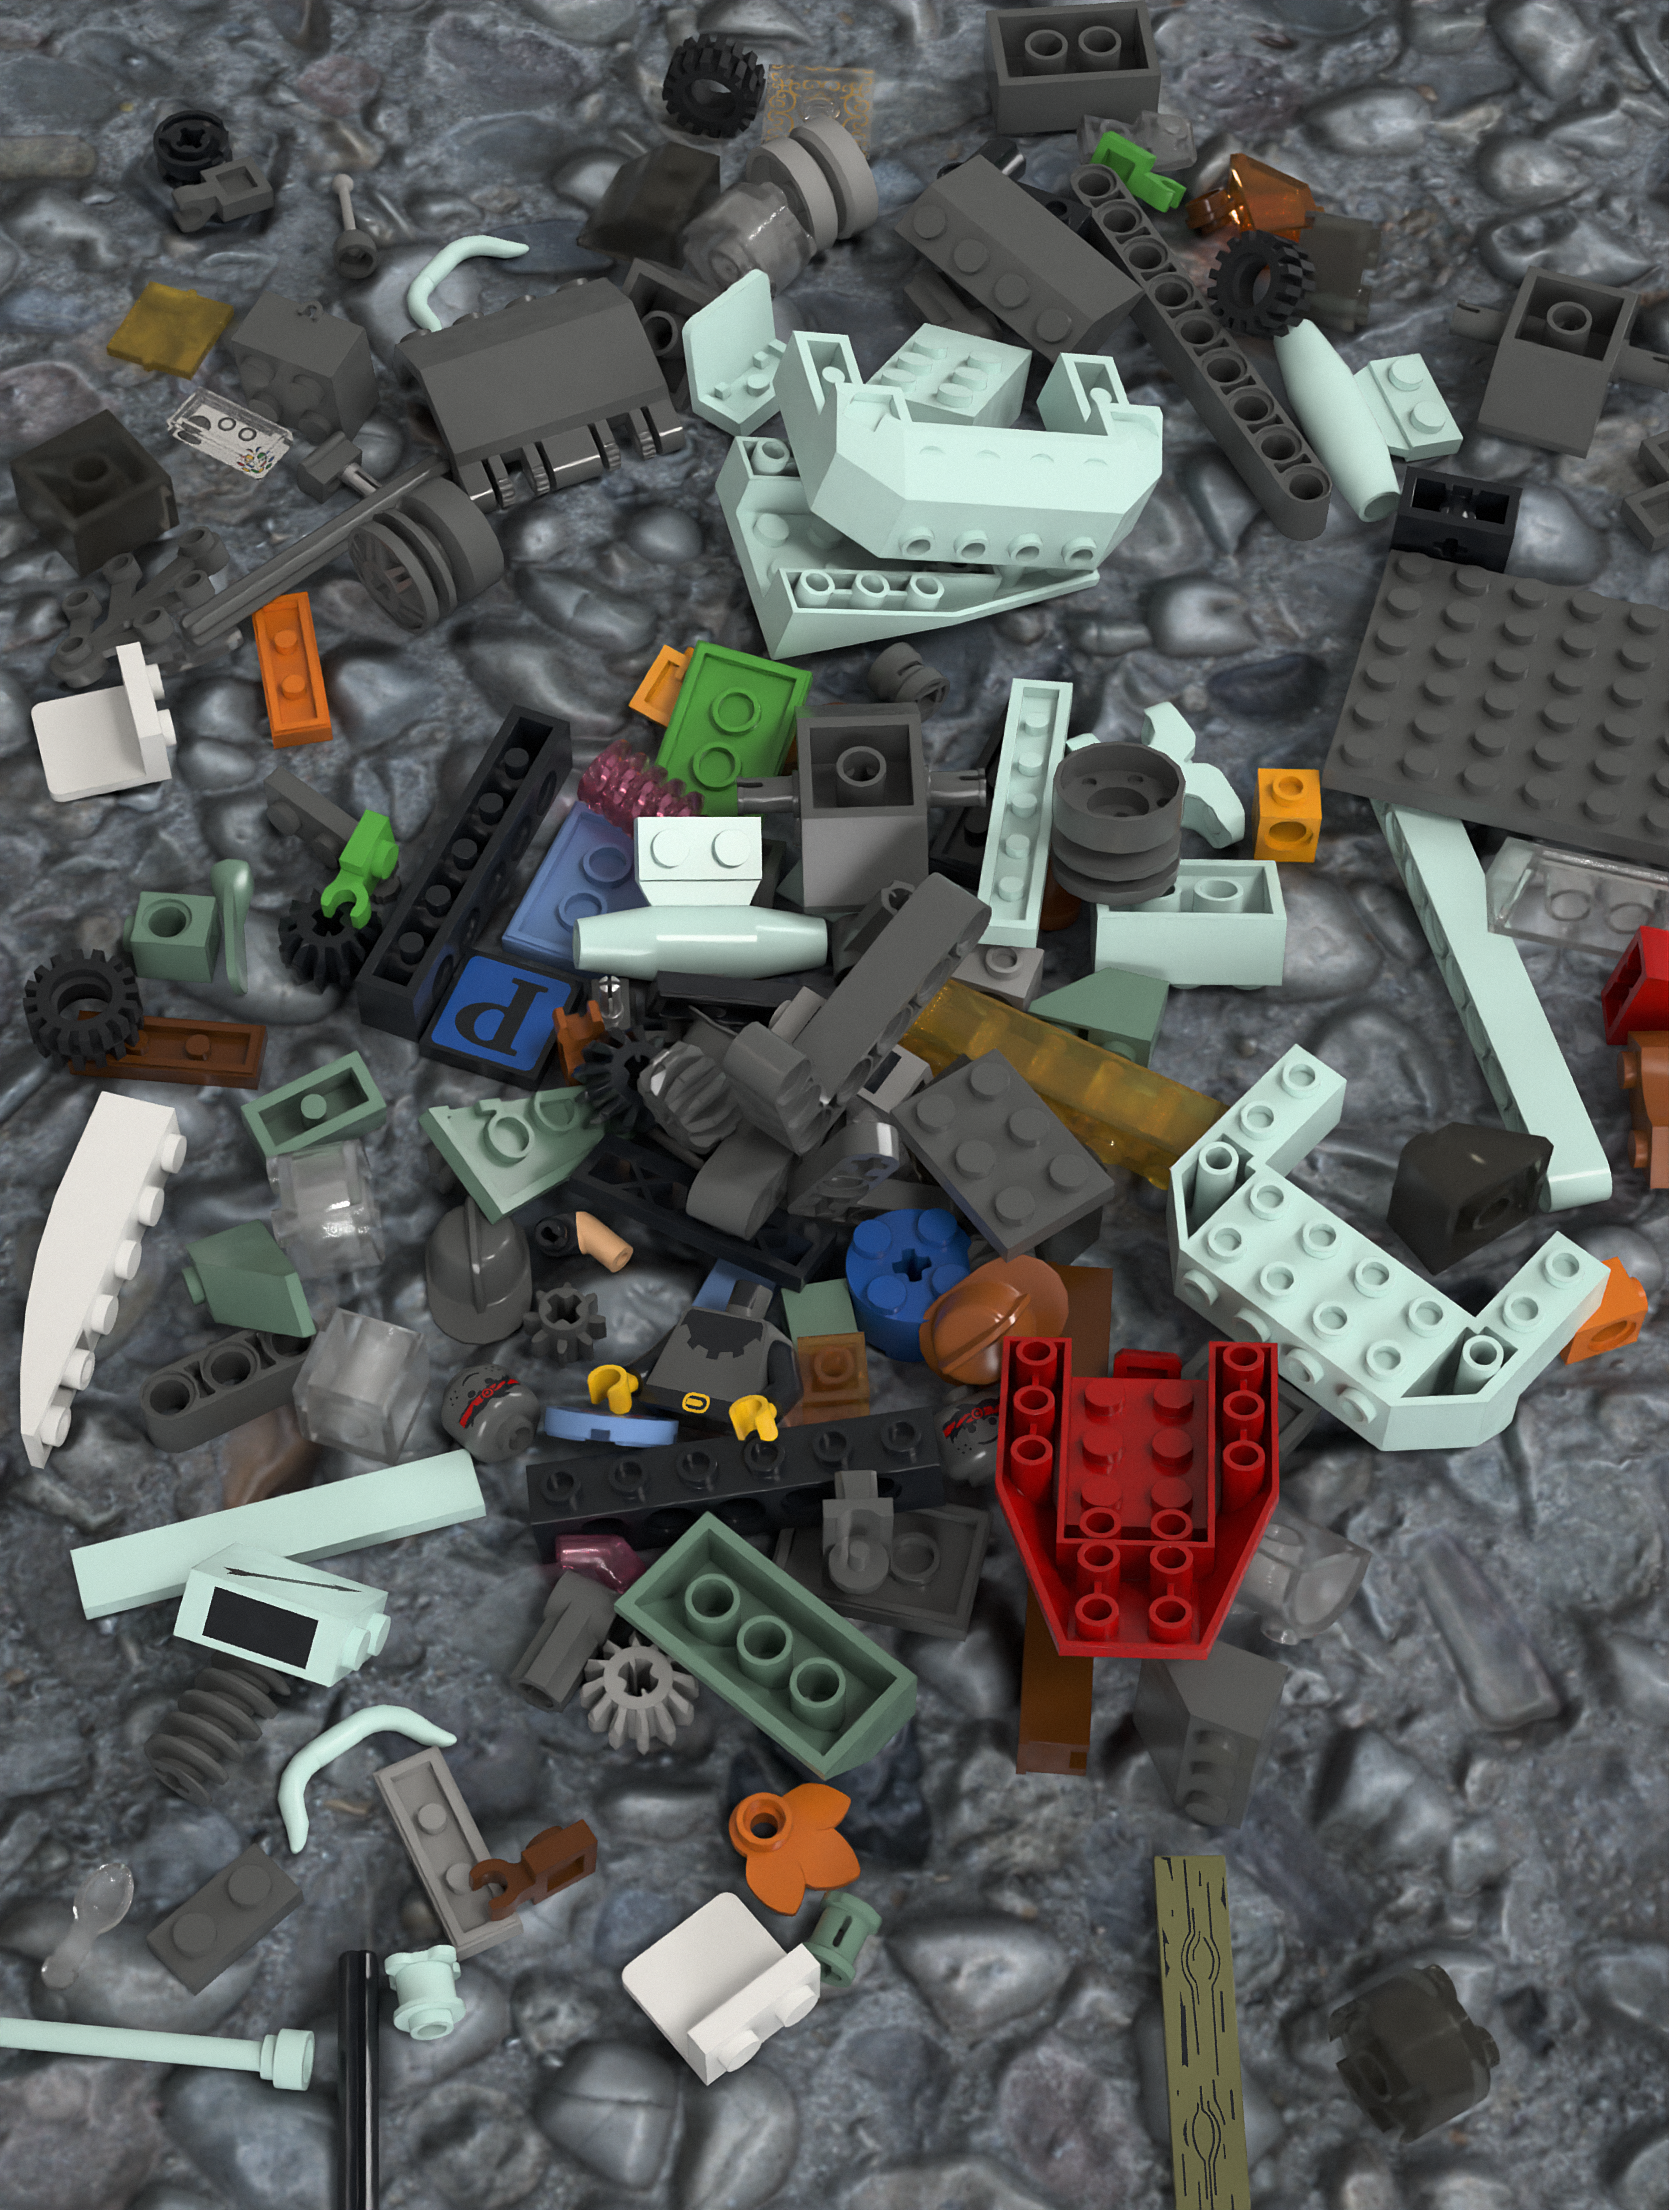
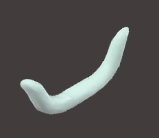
[406,235,529,332]
[278,1704,457,1854]

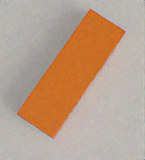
[252,591,333,749]

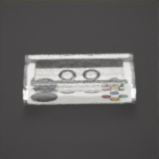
[166,386,294,481]

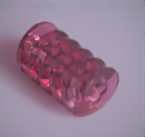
[577,739,709,840]

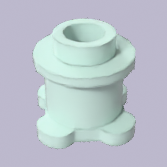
[384,1945,466,2040]

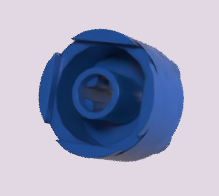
[845,1208,972,1362]

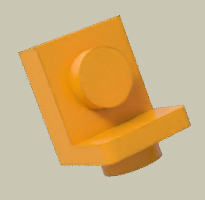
[628,645,694,730]

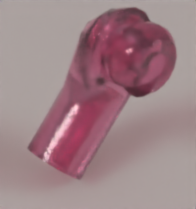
[555,1534,647,1594]

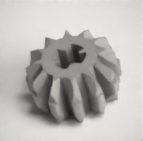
[580,1630,699,1755]

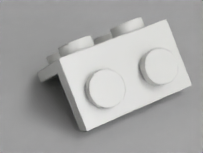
[31,642,177,802]
[622,1892,820,2086]

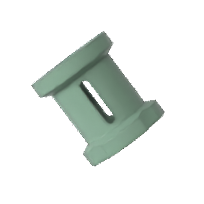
[798,1890,882,1988]

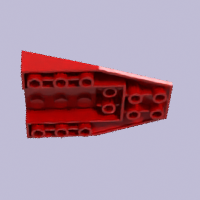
[995,1336,1279,1660]

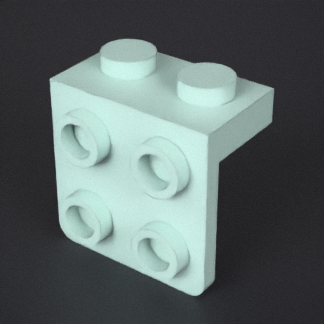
[682,269,787,437]

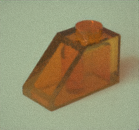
[1226,153,1327,270]

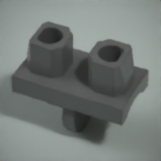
[822,1470,894,1595]

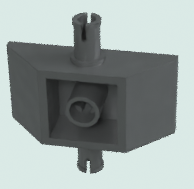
[1449,265,1669,459]
[736,702,986,914]

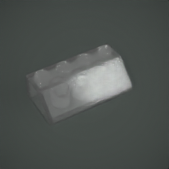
[1485,836,1669,960]

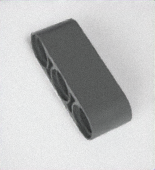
[686,1117,826,1241]
[138,1318,327,1453]

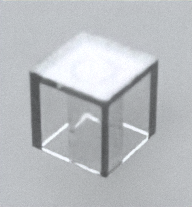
[292,1306,432,1467]

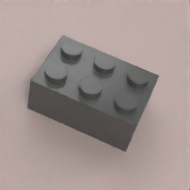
[983,0,1161,135]

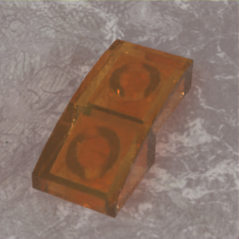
[797,1332,870,1425]

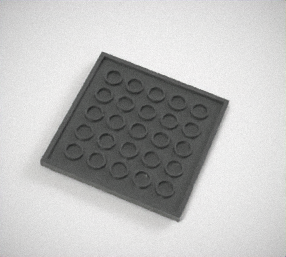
[1321,549,1669,867]

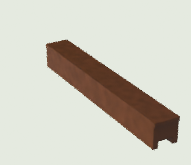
[1016,1261,1113,1776]

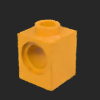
[1251,768,1322,863]

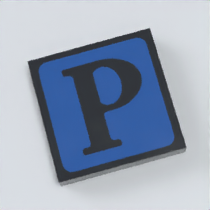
[419,947,584,1092]

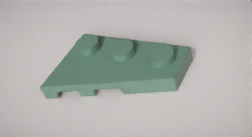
[417,1085,638,1225]

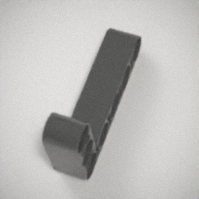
[723,872,992,1156]

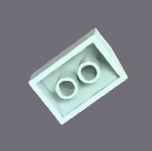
[1090,859,1287,990]

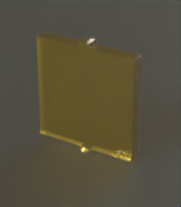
[106,281,234,381]

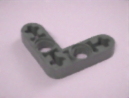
[787,1122,965,1231]

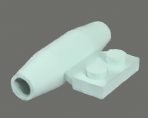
[1273,319,1463,522]
[572,817,828,981]

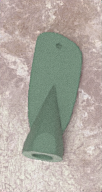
[210,859,254,995]

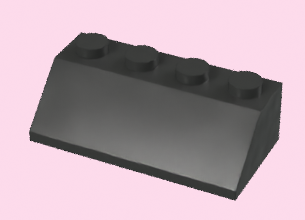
[894,154,1146,364]

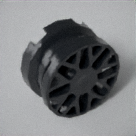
[153,110,234,190]

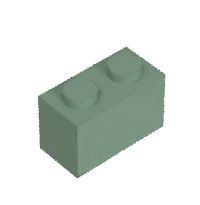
[240,1050,387,1180]

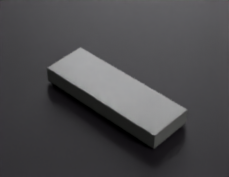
[372,1745,524,1962]

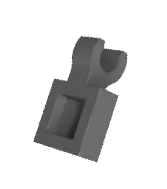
[171,155,274,232]

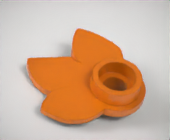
[729,1783,861,1917]

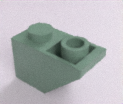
[1025,967,1169,1077]

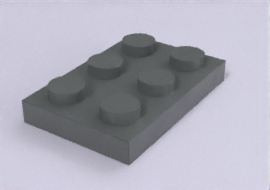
[889,1048,1116,1263]

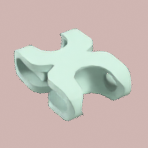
[1064,702,1245,848]

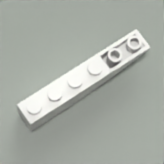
[20,1091,187,1469]

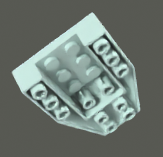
[715,436,1100,661]

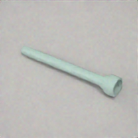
[0,2017,315,2091]

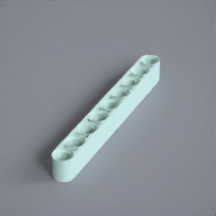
[1369,798,1612,1213]

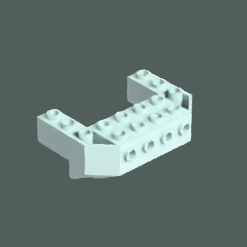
[772,331,1163,570]
[1166,1044,1611,1451]

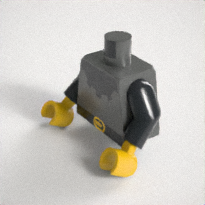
[587,1280,805,1441]

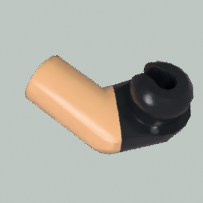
[533,1212,633,1273]

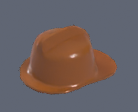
[919,1254,1069,1389]

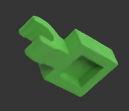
[1089,131,1186,213]
[321,809,399,929]

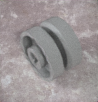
[746,115,878,260]

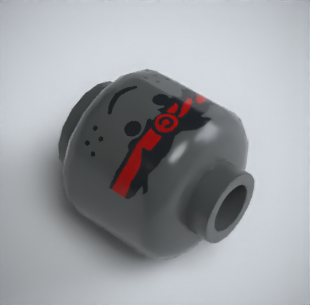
[441,1363,541,1463]
[933,1384,1000,1488]

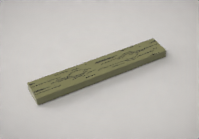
[1152,1855,1251,2210]

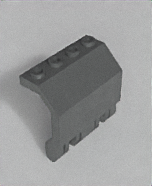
[392,277,686,514]

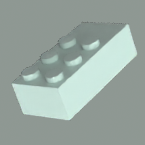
[866,323,1033,429]

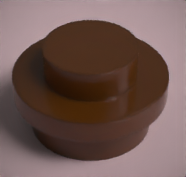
[1184,187,1238,234]

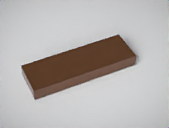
[67,1010,268,1090]

